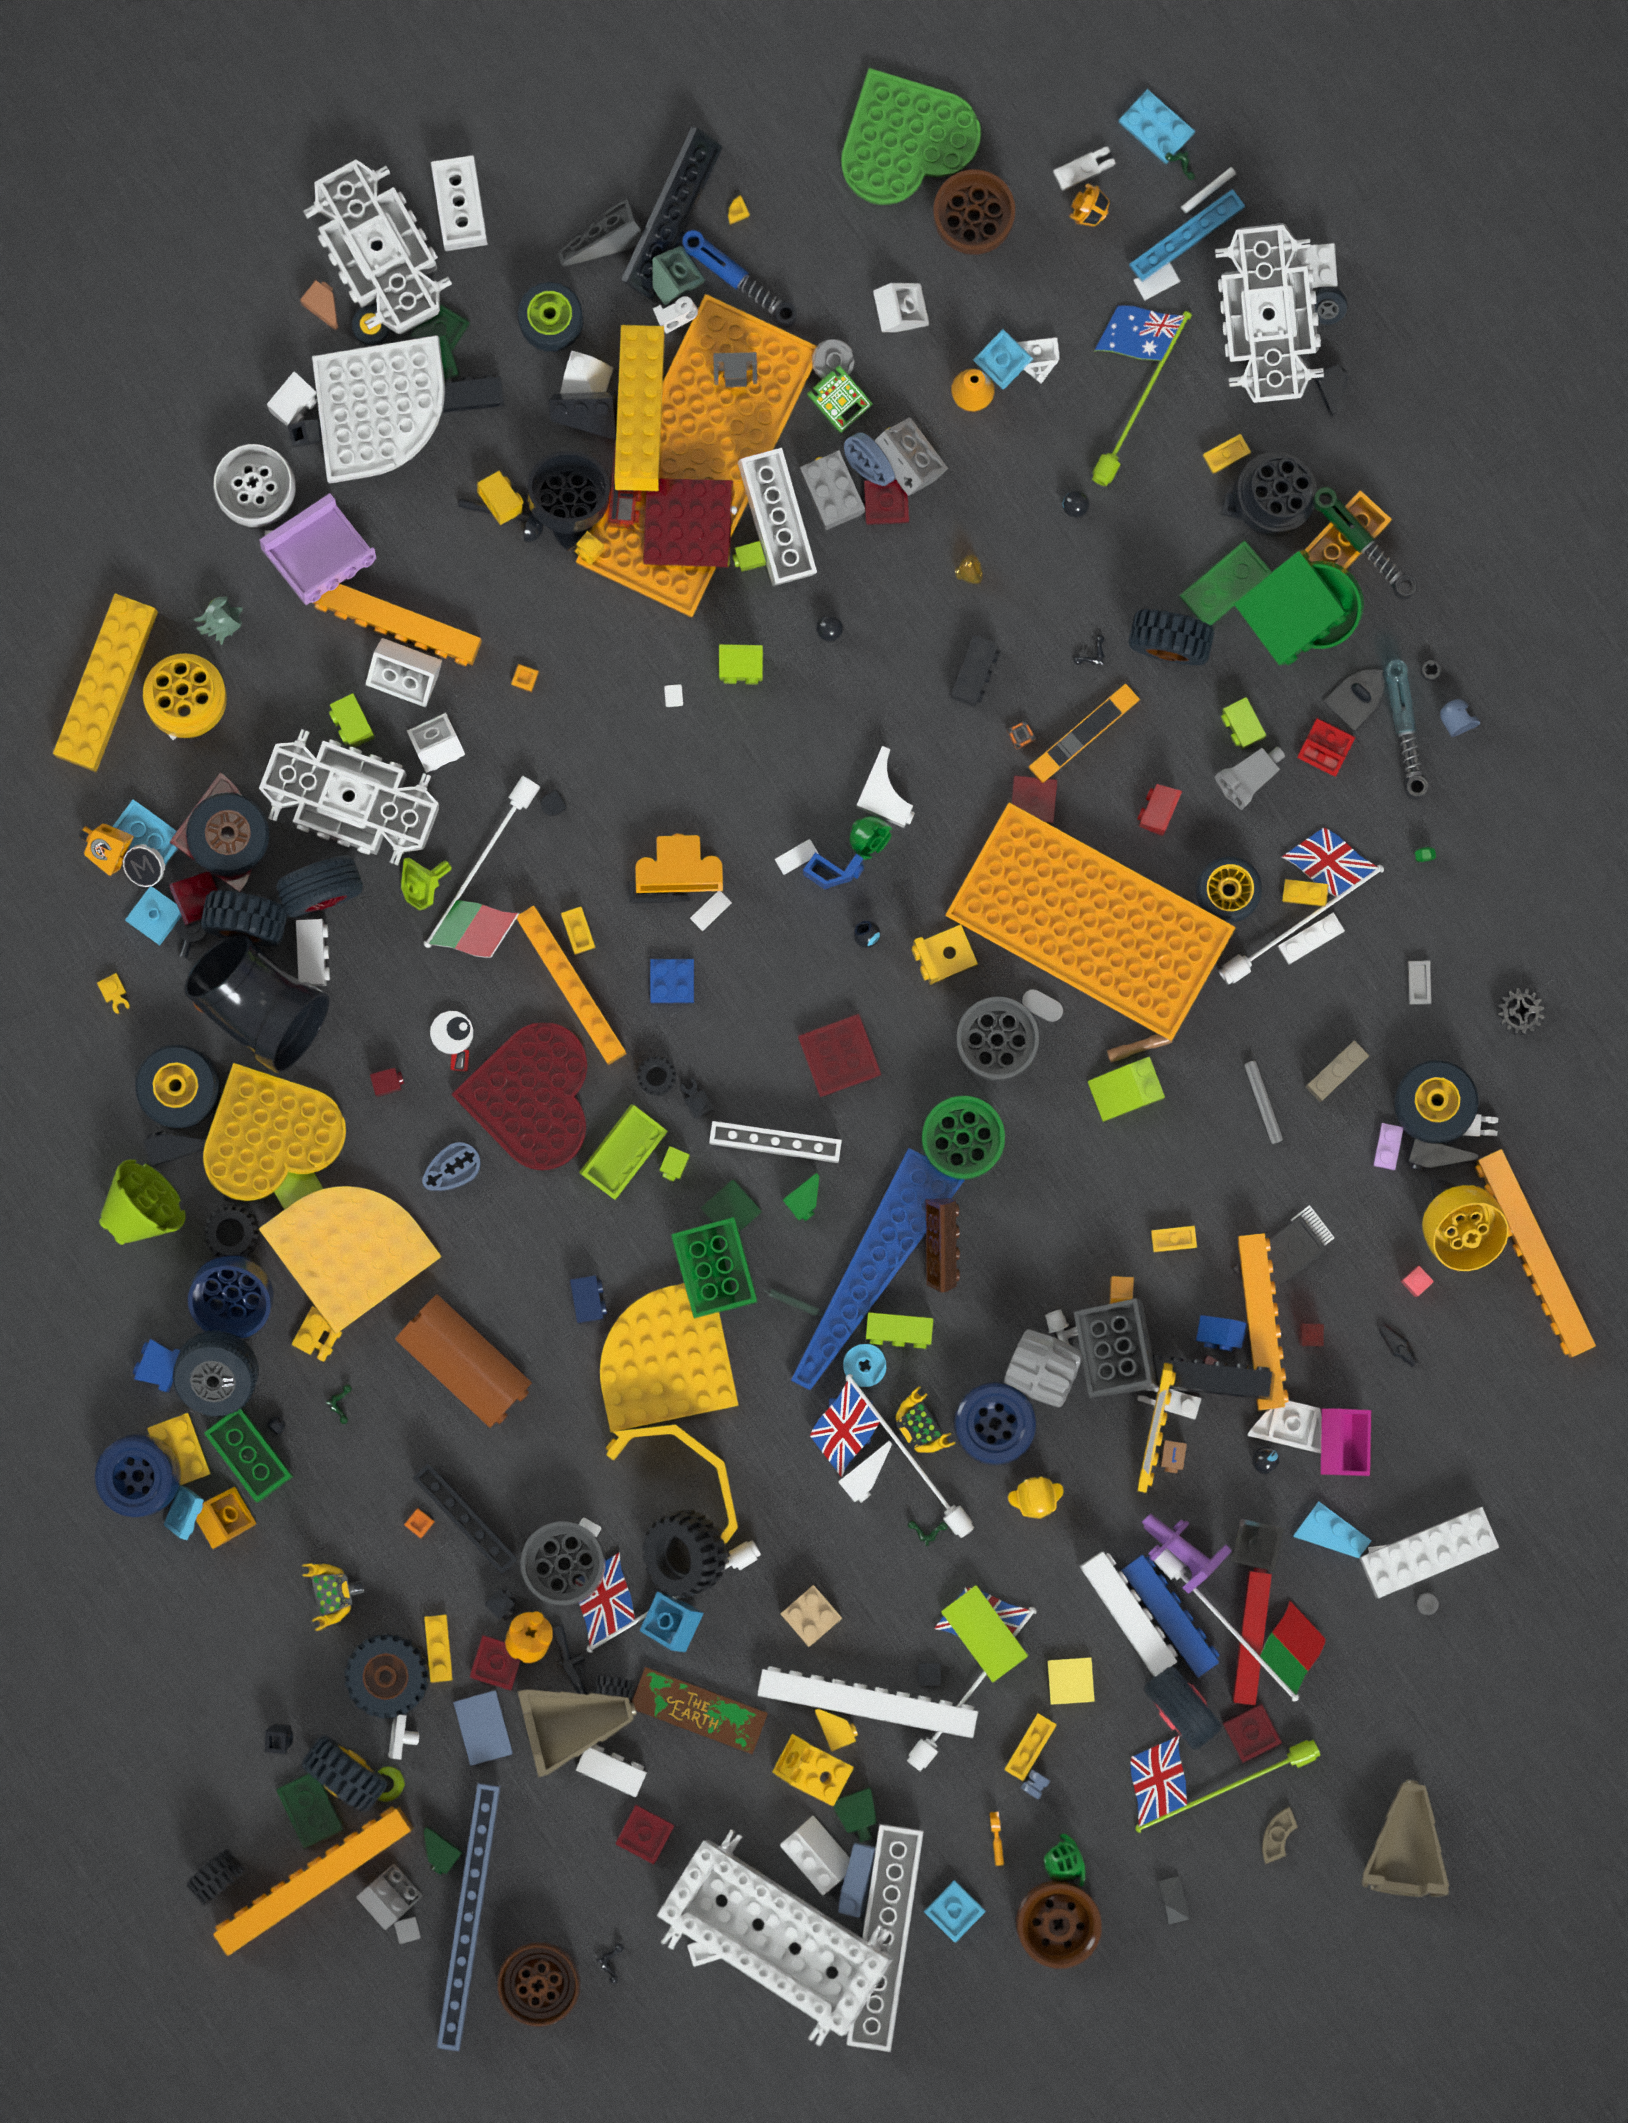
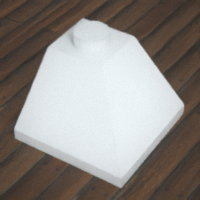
[560,351,614,394]

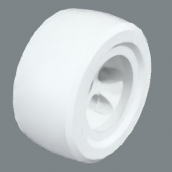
[214,444,296,527]

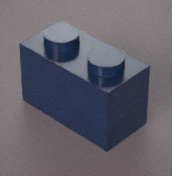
[570,1275,607,1323]

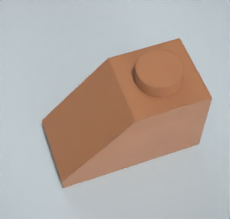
[300,280,338,330]

